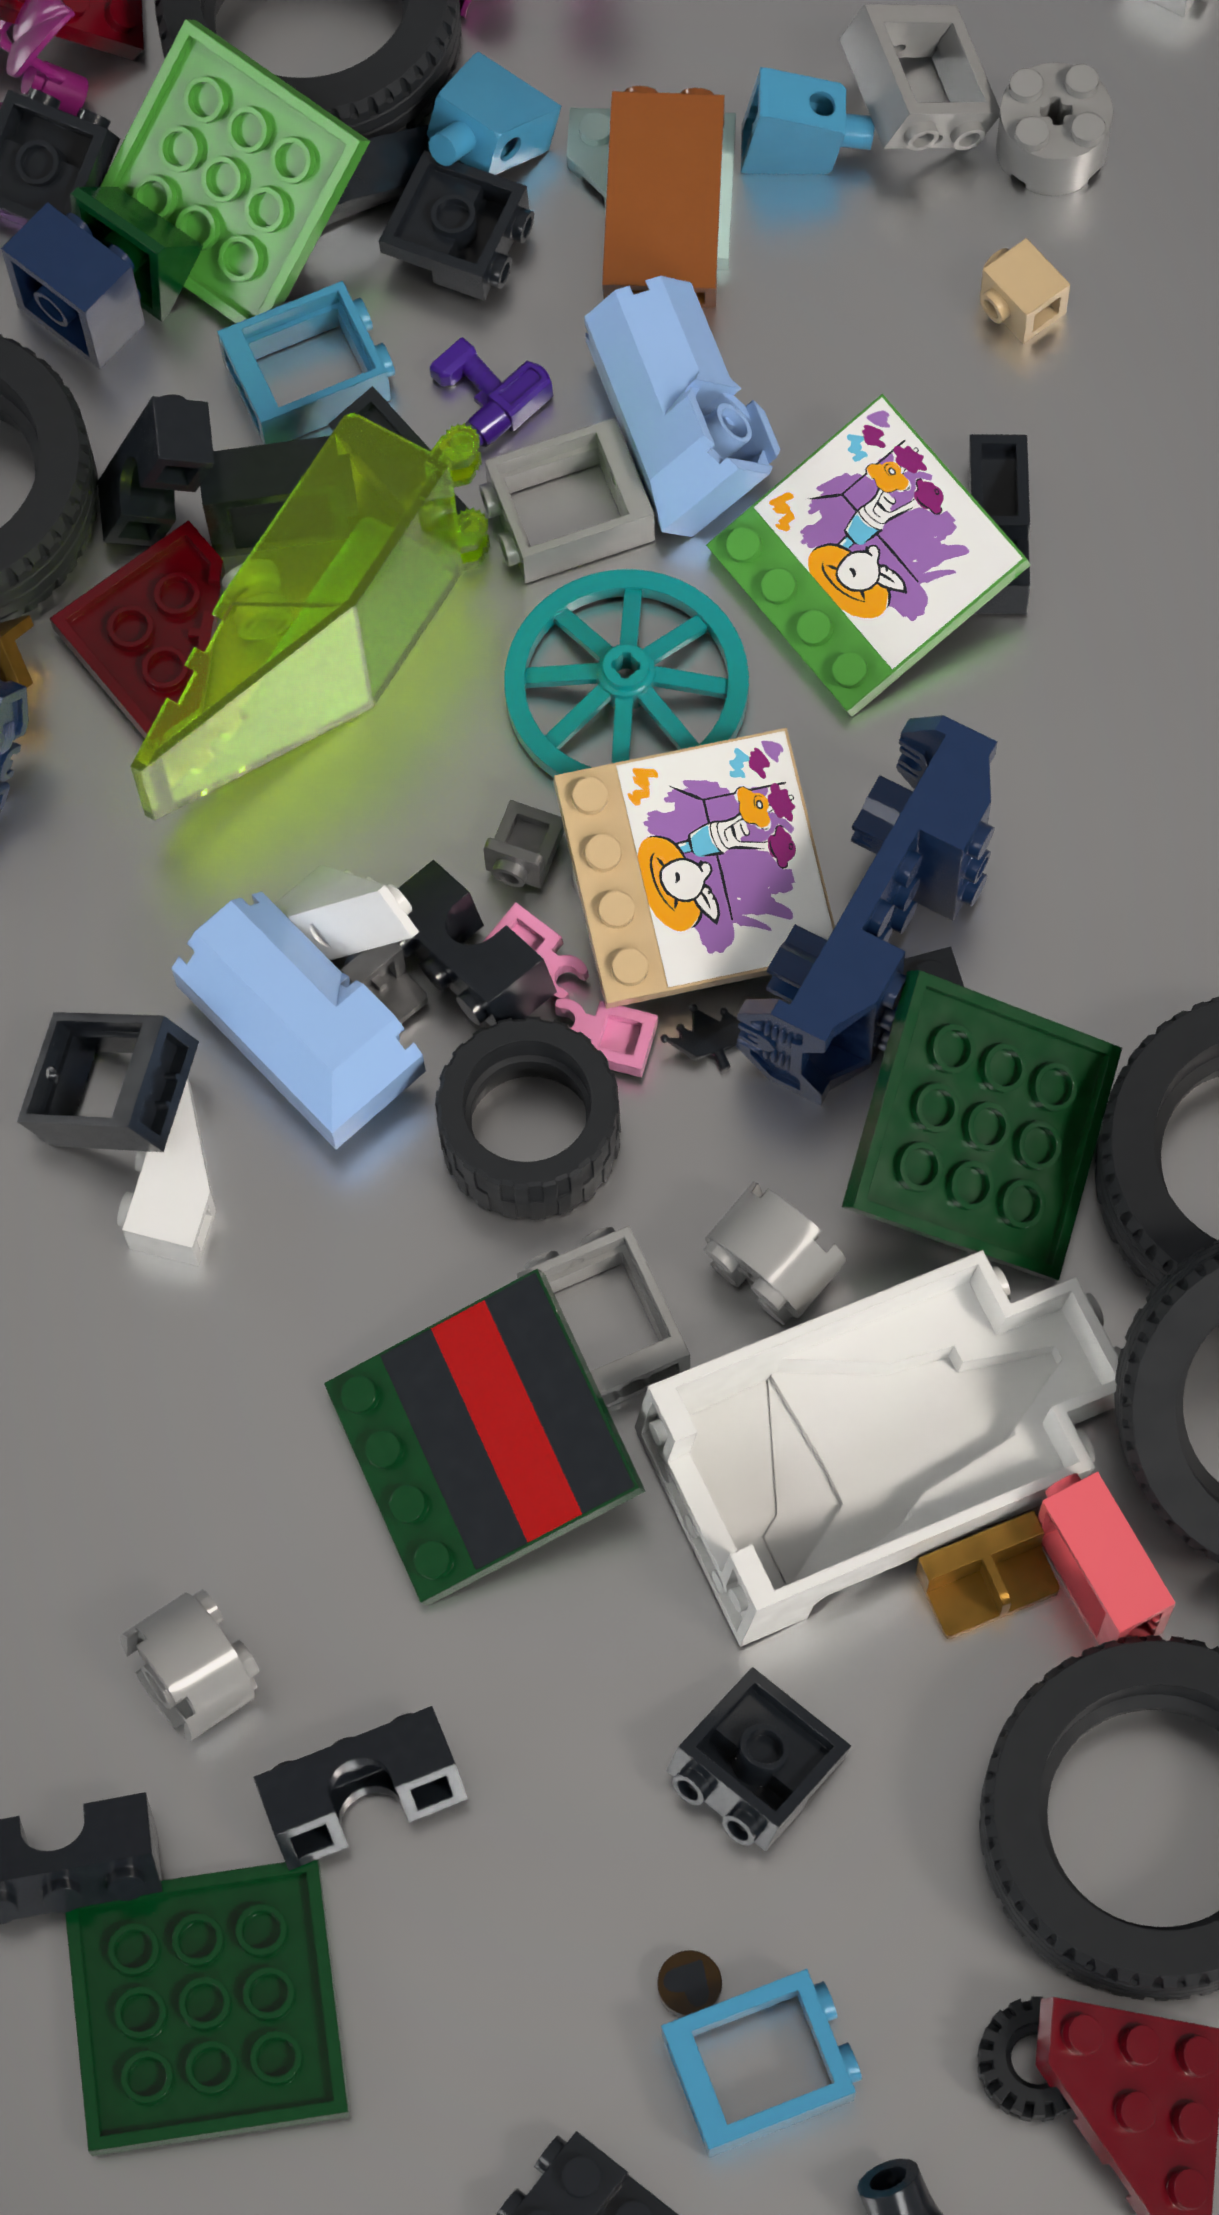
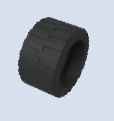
[435,1016,621,1220]

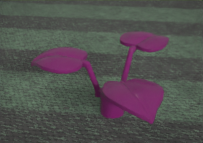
[0,0,88,116]

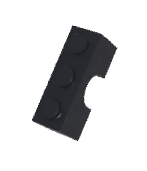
[98,394,215,546]
[396,859,557,1026]
[253,1706,468,1871]
[0,1792,163,1925]

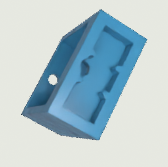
[217,281,395,444]
[661,1969,862,2158]

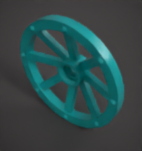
[504,569,749,778]

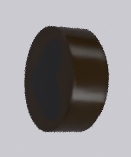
[657,1950,722,2018]

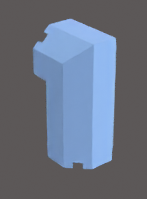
[584,276,780,537]
[171,891,426,1149]

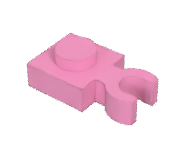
[483,902,589,1002]
[555,999,658,1078]

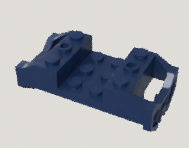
[737,715,998,1106]

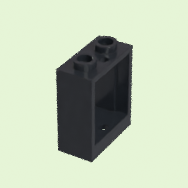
[200,435,359,558]
[17,1012,199,1152]

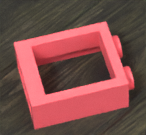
[1038,1471,1175,1645]

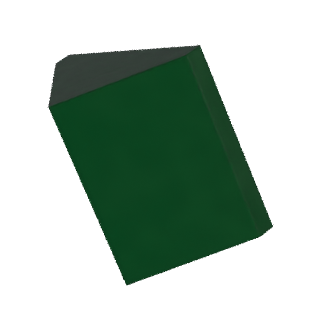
[70,187,203,322]

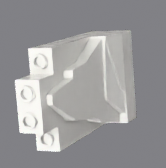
[634,1250,1121,1647]

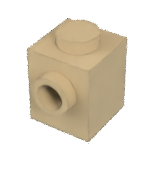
[980,238,1071,344]

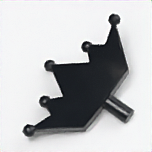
[660,1004,741,1071]

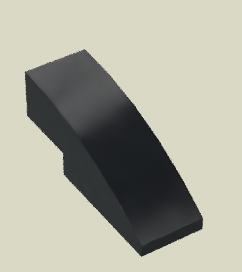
[969,434,1030,614]

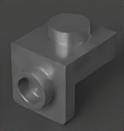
[483,800,565,889]
[341,942,428,1024]

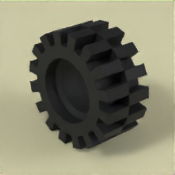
[977,1996,1072,2122]

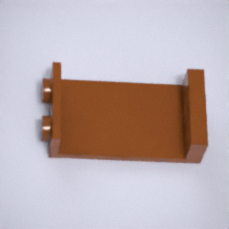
[602,86,725,308]

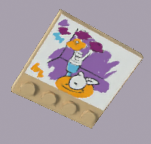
[553,728,835,1009]

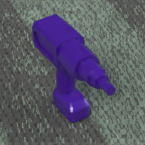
[430,337,553,468]

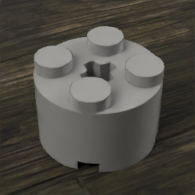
[996,62,1113,196]
[703,1182,847,1325]
[120,1589,259,1742]

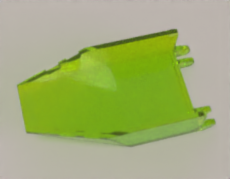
[130,413,490,821]

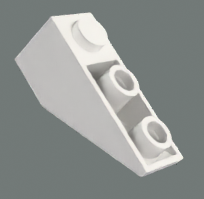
[275,865,419,960]
[117,1078,216,1267]

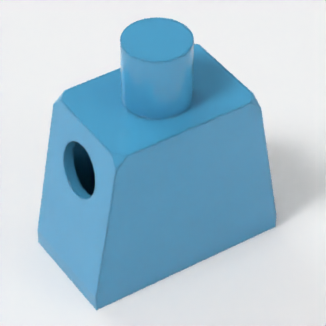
[427,51,562,175]
[741,67,875,175]

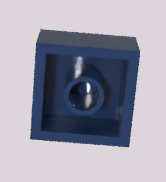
[1,202,145,370]

